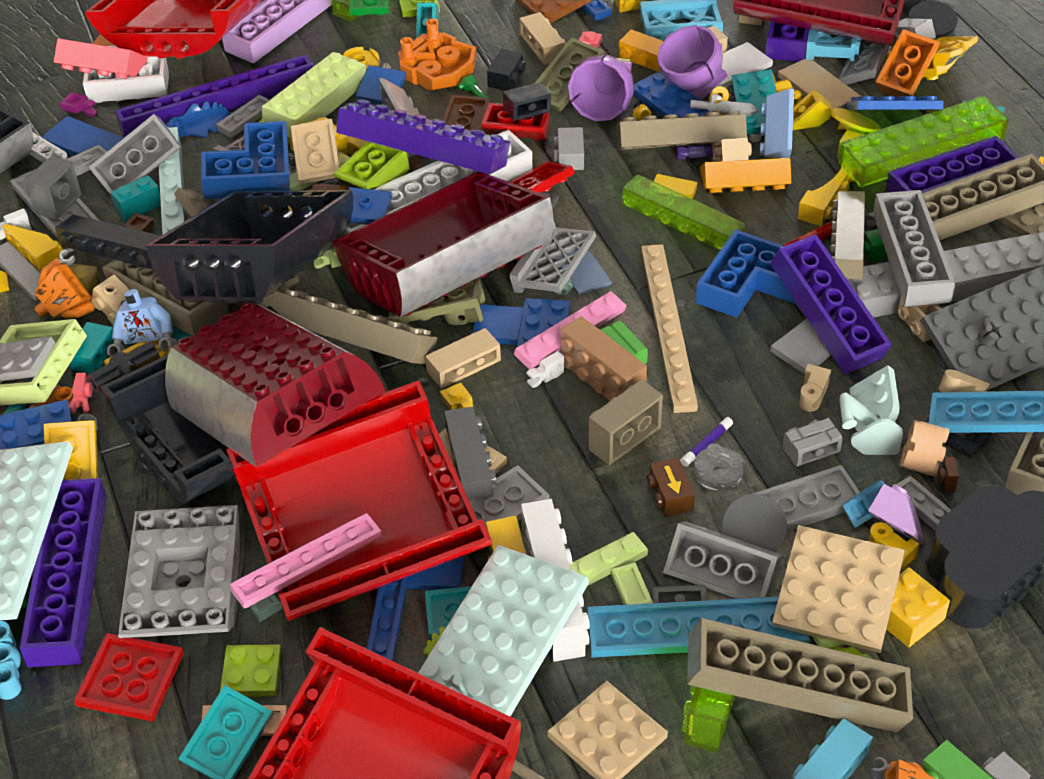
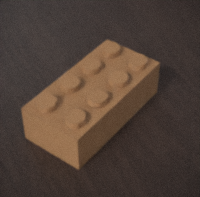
[560,316,647,401]

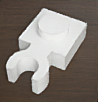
[527,351,564,388]

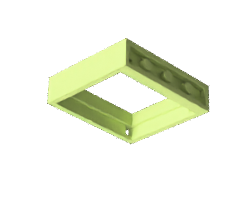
[0,319,87,405]

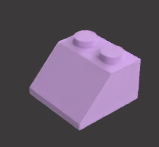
[868,484,925,545]

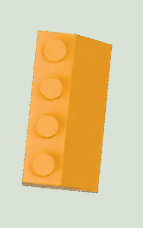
[700,158,791,193]

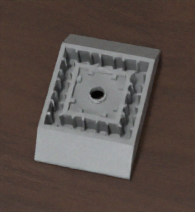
[118,505,240,638]

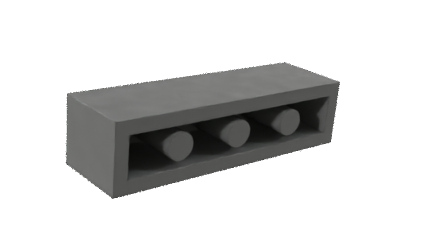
[444,406,496,500]

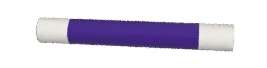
[680,417,733,467]

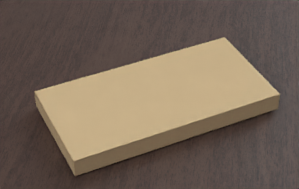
[778,59,861,109]

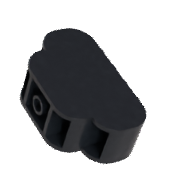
[926,485,1044,629]

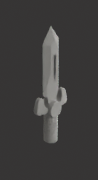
[690,94,760,116]

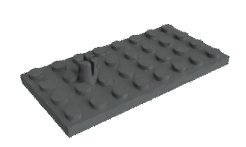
[920,266,1044,392]

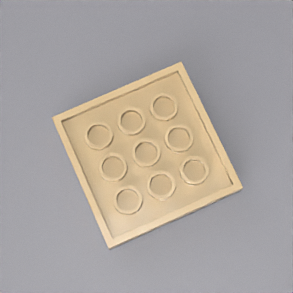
[772,525,905,653]

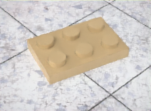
[291,118,340,184]

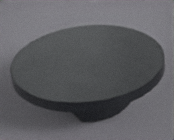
[908,1,958,37]

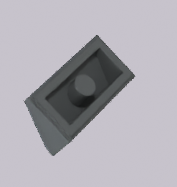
[651,585,707,603]

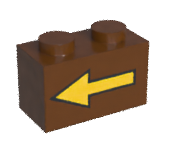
[646,457,695,517]

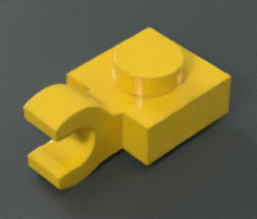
[440,383,473,410]

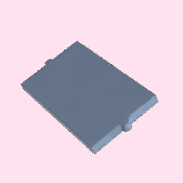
[550,246,612,296]

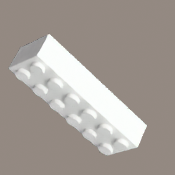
[521,499,589,662]

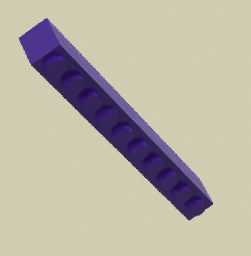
[115,55,313,138]

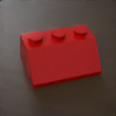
[481,103,550,140]

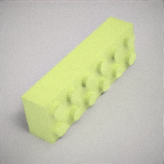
[262,52,366,138]

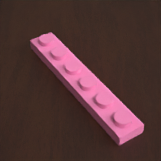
[514,291,627,370]
[230,513,381,609]

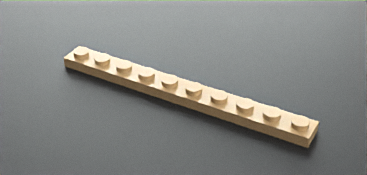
[641,244,698,413]

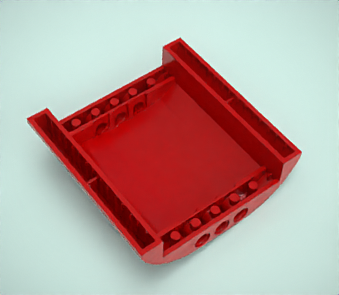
[85,0,262,59]
[226,381,492,622]
[248,627,521,779]

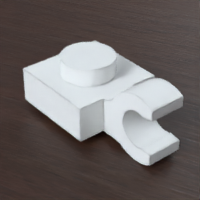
[0,209,31,240]

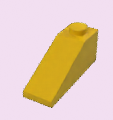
[2,224,62,273]

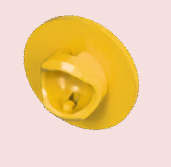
[831,108,881,135]

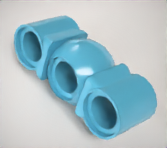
[0,621,21,700]

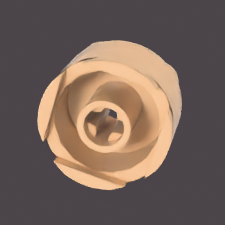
[900,420,949,477]

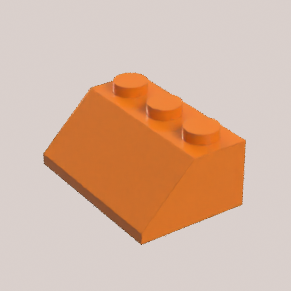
[876,29,940,97]

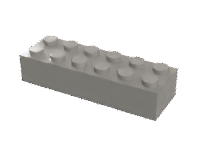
[873,190,955,307]

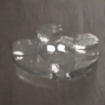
[694,443,744,490]

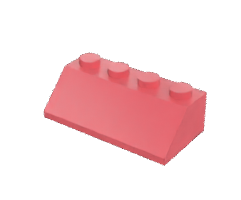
[54,39,148,80]

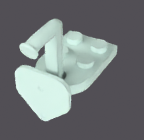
[839,365,903,455]

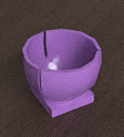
[657,25,728,100]
[568,54,634,121]

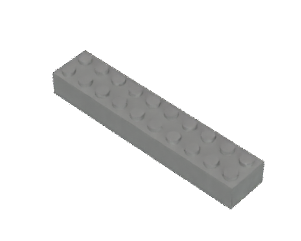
[847,232,1044,318]

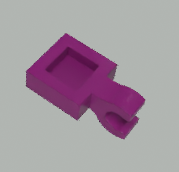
[60,92,98,117]

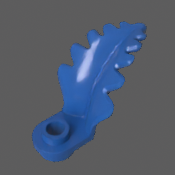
[167,101,230,138]

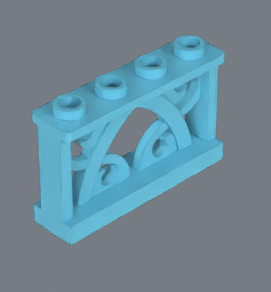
[640,0,723,41]
[806,29,860,61]

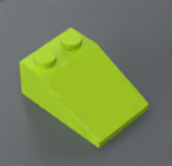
[333,141,410,189]

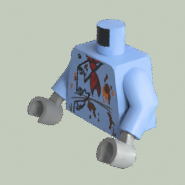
[107,289,177,356]

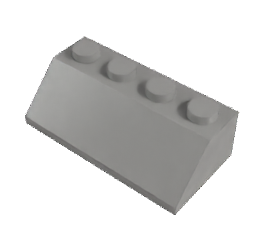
[379,78,419,158]
[89,114,181,195]
[663,521,783,599]

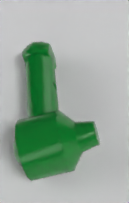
[457,74,488,98]

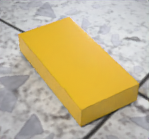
[651,174,698,201]

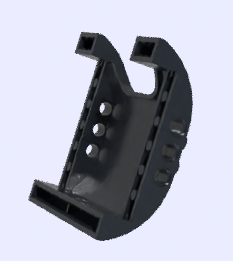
[101,306,334,504]

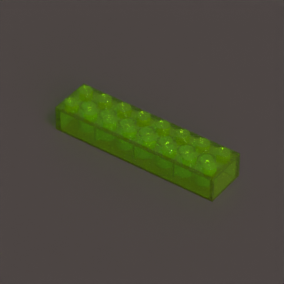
[838,96,1009,187]

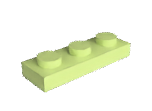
[570,532,648,586]

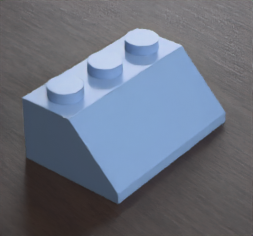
[760,89,794,159]

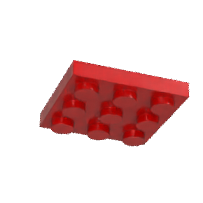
[74,633,184,722]

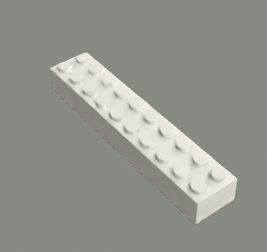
[345,130,532,235]

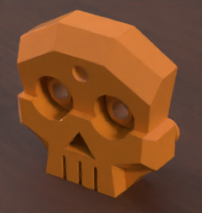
[398,19,477,90]

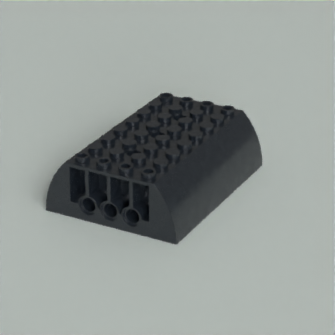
[146,190,353,304]

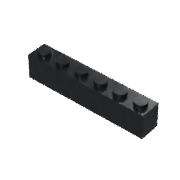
[55,215,160,270]

